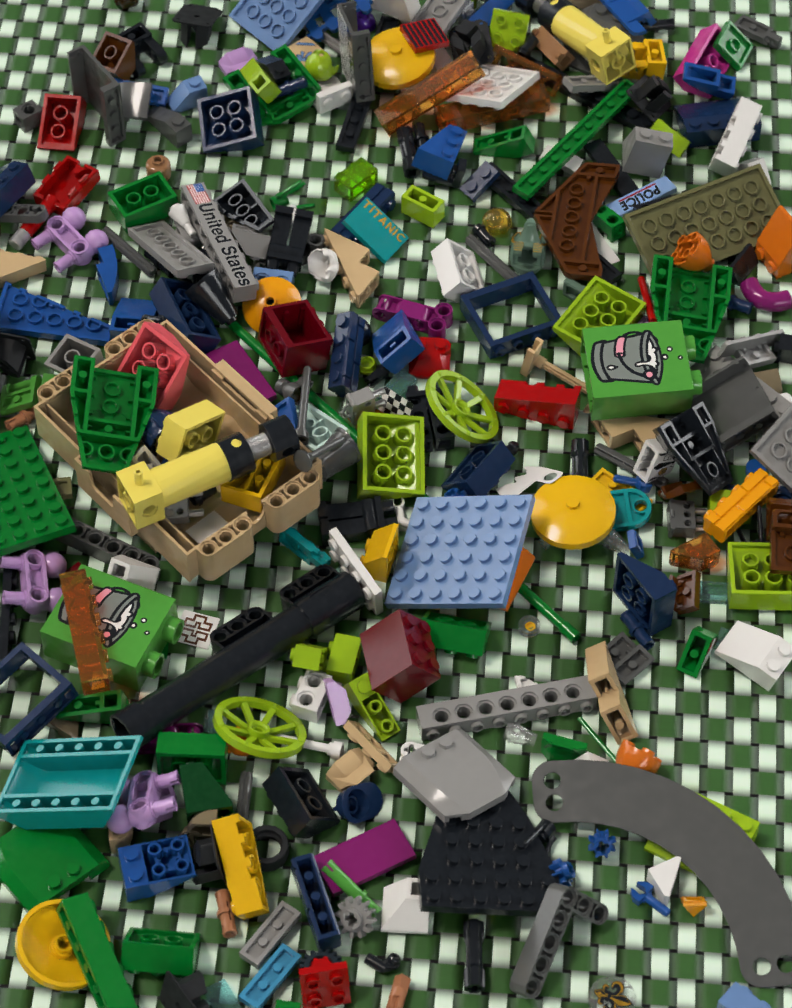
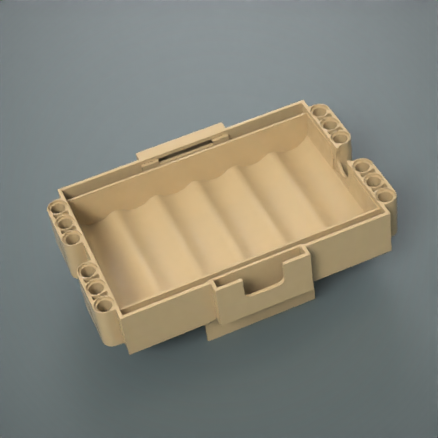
[33,319,323,582]

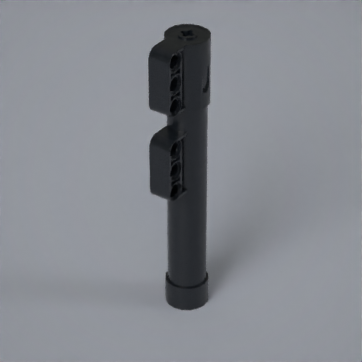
[110,564,365,749]

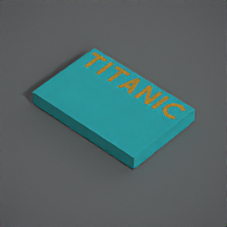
[342,197,409,264]

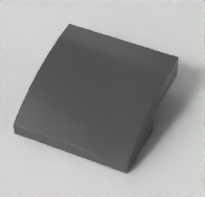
[119,82,153,122]
[607,631,655,687]

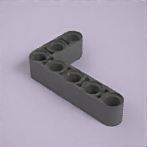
[509,883,609,999]

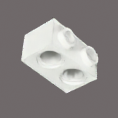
[289,669,333,724]

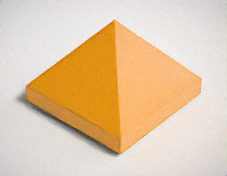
[681,896,707,917]

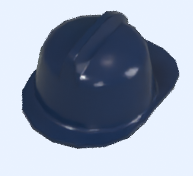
[333,782,383,824]

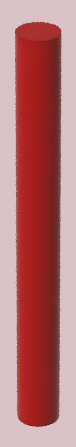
[637,276,657,322]

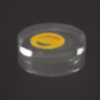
[518,615,540,638]

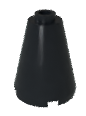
[185,269,238,326]

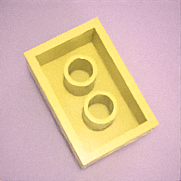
[156,399,226,461]

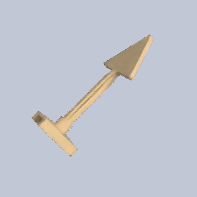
[520,337,590,414]

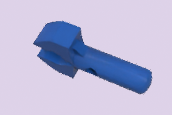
[613,474,653,493]
[630,881,671,917]

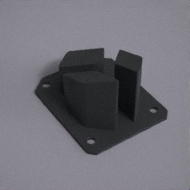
[172,4,222,49]
[448,19,495,71]
[626,75,673,122]
[0,332,36,378]
[192,823,227,886]
[159,971,209,1008]

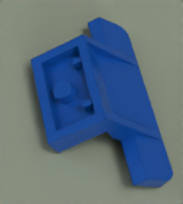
[600,0,656,36]

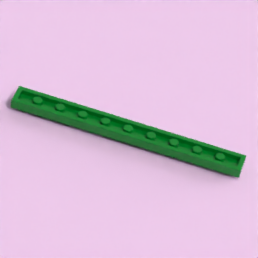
[512,78,635,201]

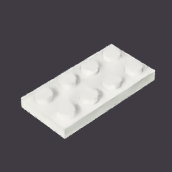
[328,527,384,616]

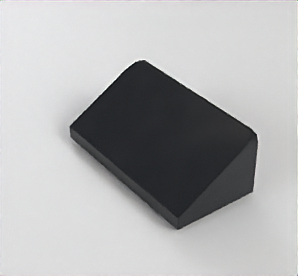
[729,243,758,286]

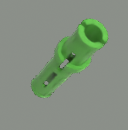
[321,859,382,917]

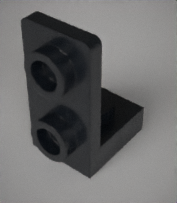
[422,158,467,189]

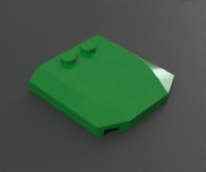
[223,44,322,126]
[0,826,110,913]

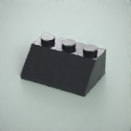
[262,766,340,838]

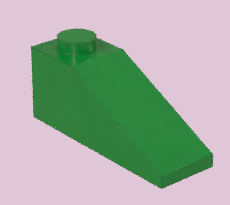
[473,125,536,158]
[56,689,129,724]

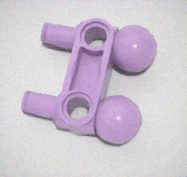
[31,207,109,273]
[0,549,67,615]
[106,770,181,834]

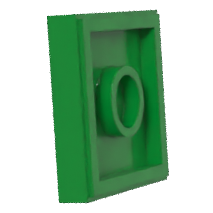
[713,20,754,71]

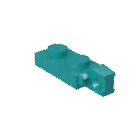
[279,527,331,567]

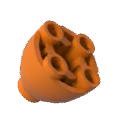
[671,231,715,272]
[616,739,662,774]

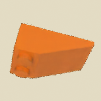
[755,205,792,279]

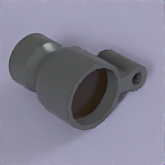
[275,376,313,405]

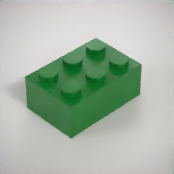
[107,171,178,233]

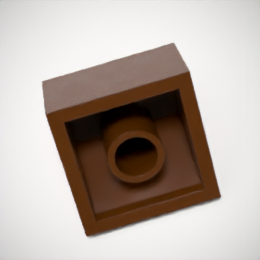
[93,31,136,81]

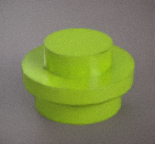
[359,356,377,375]

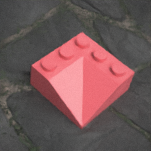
[117,321,190,410]

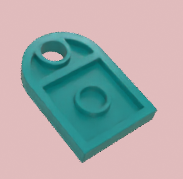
[610,488,652,533]

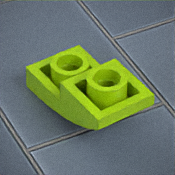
[651,118,691,158]

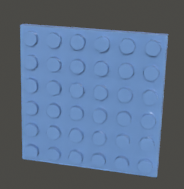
[384,494,536,609]

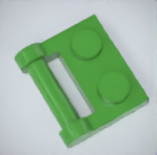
[0,374,42,416]

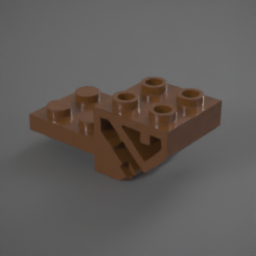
[766,497,792,575]

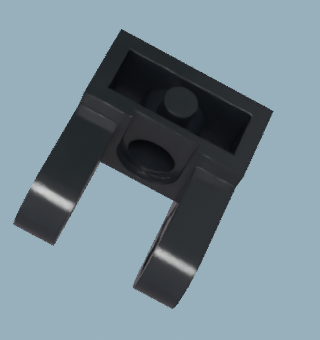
[118,22,168,79]

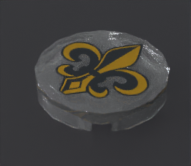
[588,976,637,1008]

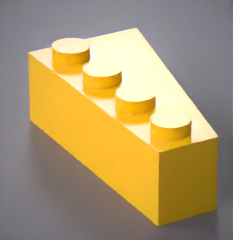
[211,813,270,920]

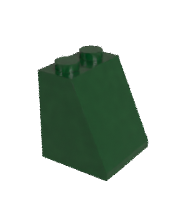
[179,762,234,824]

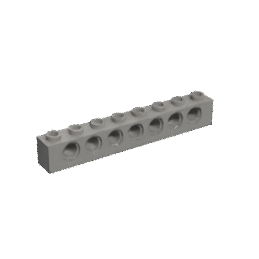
[416,675,598,740]

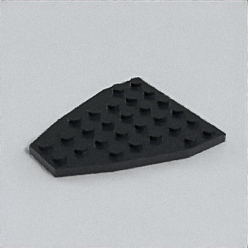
[417,791,559,917]

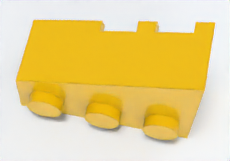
[220,456,286,513]

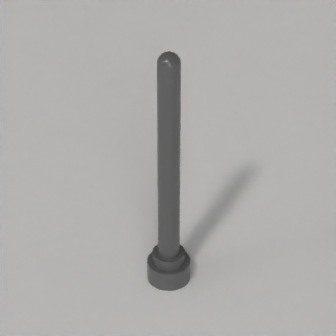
[295,366,311,445]

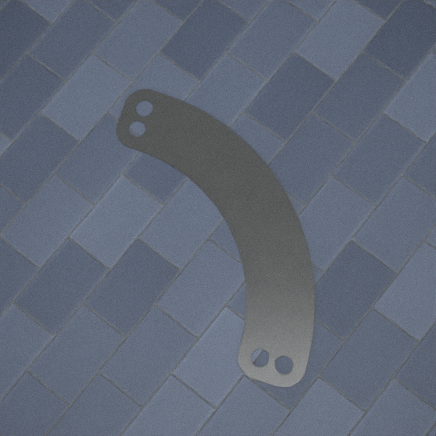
[532,759,792,988]

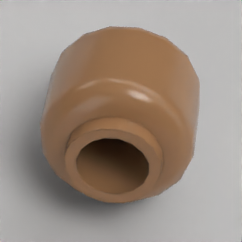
[146,155,171,181]

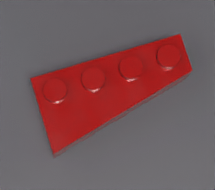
[494,379,582,430]

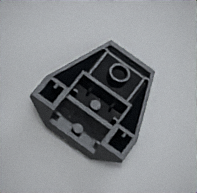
[653,401,733,496]

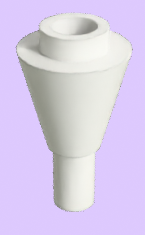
[168,203,197,237]

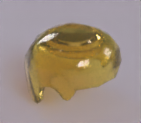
[482,208,512,236]

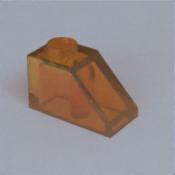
[669,532,721,572]

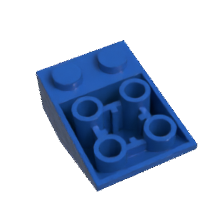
[109,298,159,340]
[372,309,425,375]
[117,834,196,902]

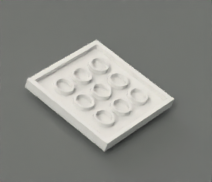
[436,64,540,110]

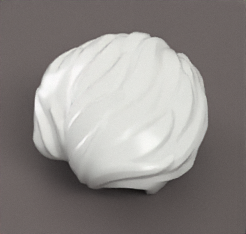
[307,248,339,283]

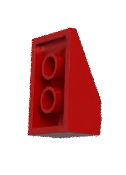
[37,93,87,152]

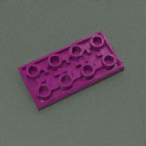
[205,340,277,402]
[314,819,416,898]

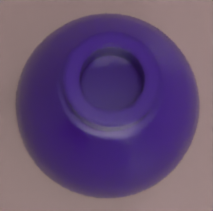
[357,11,376,32]

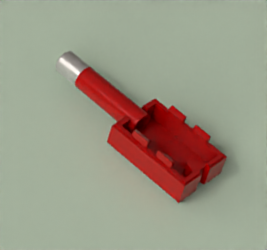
[9,155,101,250]

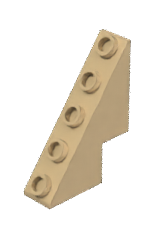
[323,228,379,308]
[0,249,47,288]
[592,416,669,452]
[585,641,638,745]

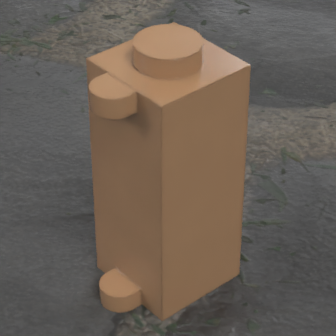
[531,25,575,72]

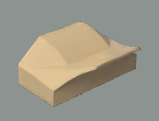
[326,747,375,793]

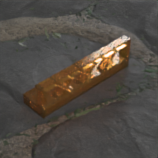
[492,44,564,98]

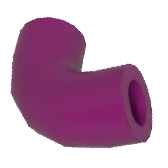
[740,277,792,312]

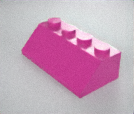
[673,23,730,99]

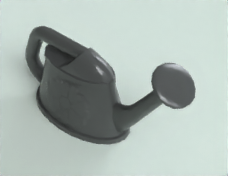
[293,427,361,482]

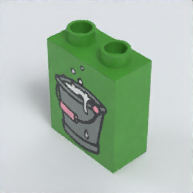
[580,320,703,421]
[40,564,184,691]

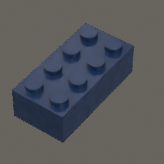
[149,277,221,354]

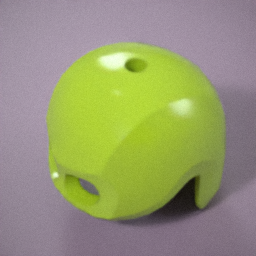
[305,49,339,82]

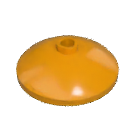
[242,277,302,332]

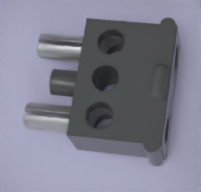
[666,498,708,538]

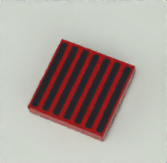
[399,18,450,54]

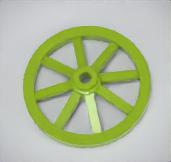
[425,370,499,444]
[212,696,307,759]

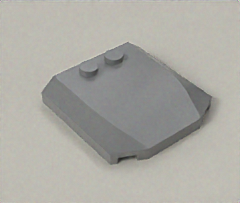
[393,729,515,822]

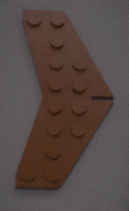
[534,162,620,281]

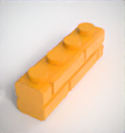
[703,468,779,543]

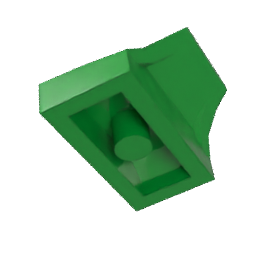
[541,732,588,761]

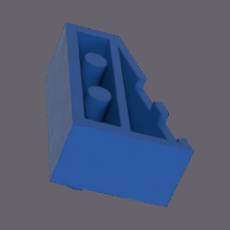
[411,124,467,180]

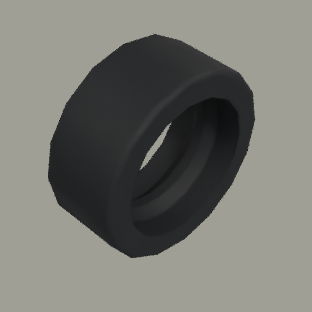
[253,825,289,872]

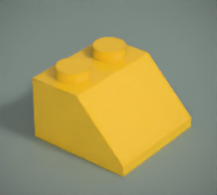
[360,523,399,583]

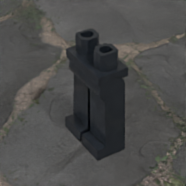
[266,204,314,279]
[405,383,454,453]
[317,496,397,547]

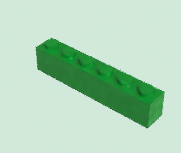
[56,892,140,1008]

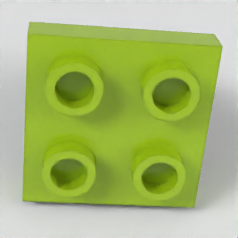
[489,8,531,52]

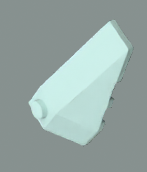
[295,403,350,451]

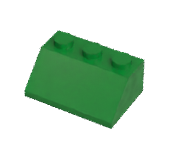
[421,611,492,658]
[156,732,228,785]
[121,927,201,978]

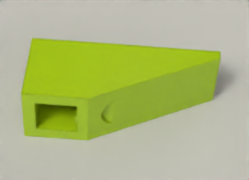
[240,57,282,105]
[342,672,401,742]

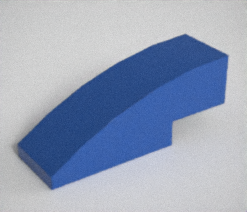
[682,62,736,99]
[96,244,119,306]

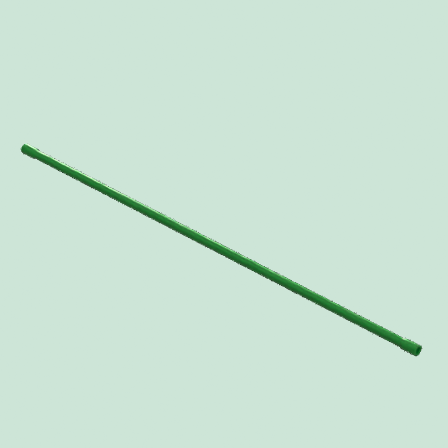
[225,320,581,643]

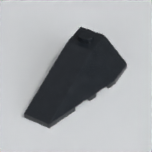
[213,178,276,233]

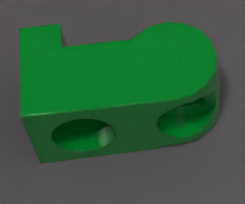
[592,206,626,243]

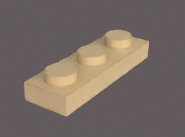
[343,720,398,773]

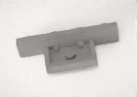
[717,329,785,369]

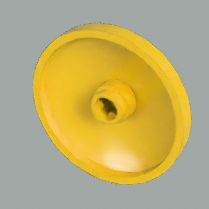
[371,27,436,90]
[531,475,616,550]
[15,899,111,991]

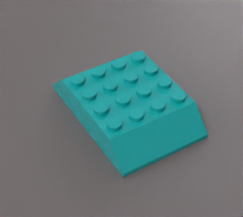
[0,735,143,829]

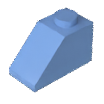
[167,75,208,113]

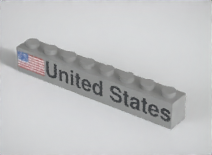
[180,182,259,303]

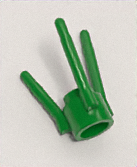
[269,180,315,211]

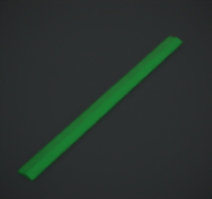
[577,716,616,763]

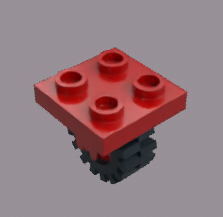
[298,949,351,1008]

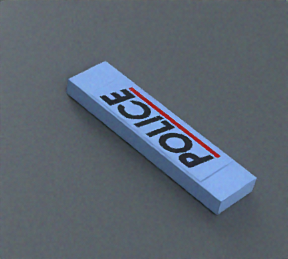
[605,176,677,217]

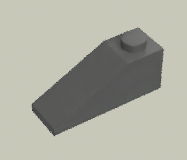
[147,106,193,149]

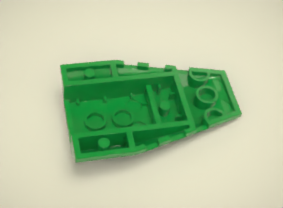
[650,254,733,364]
[70,355,159,474]

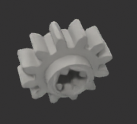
[334,895,377,939]

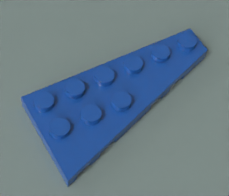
[0,281,111,346]

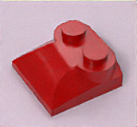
[408,337,451,379]

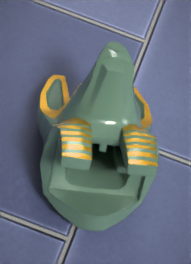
[509,218,548,275]

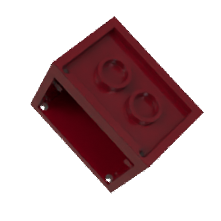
[257,299,333,378]
[360,609,441,703]

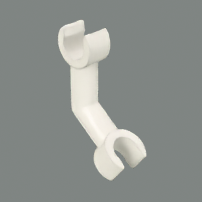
[392,497,410,528]

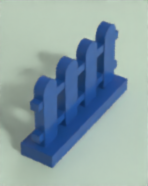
[305,0,373,42]

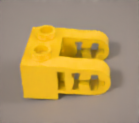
[621,39,667,80]

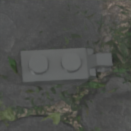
[734,14,782,49]

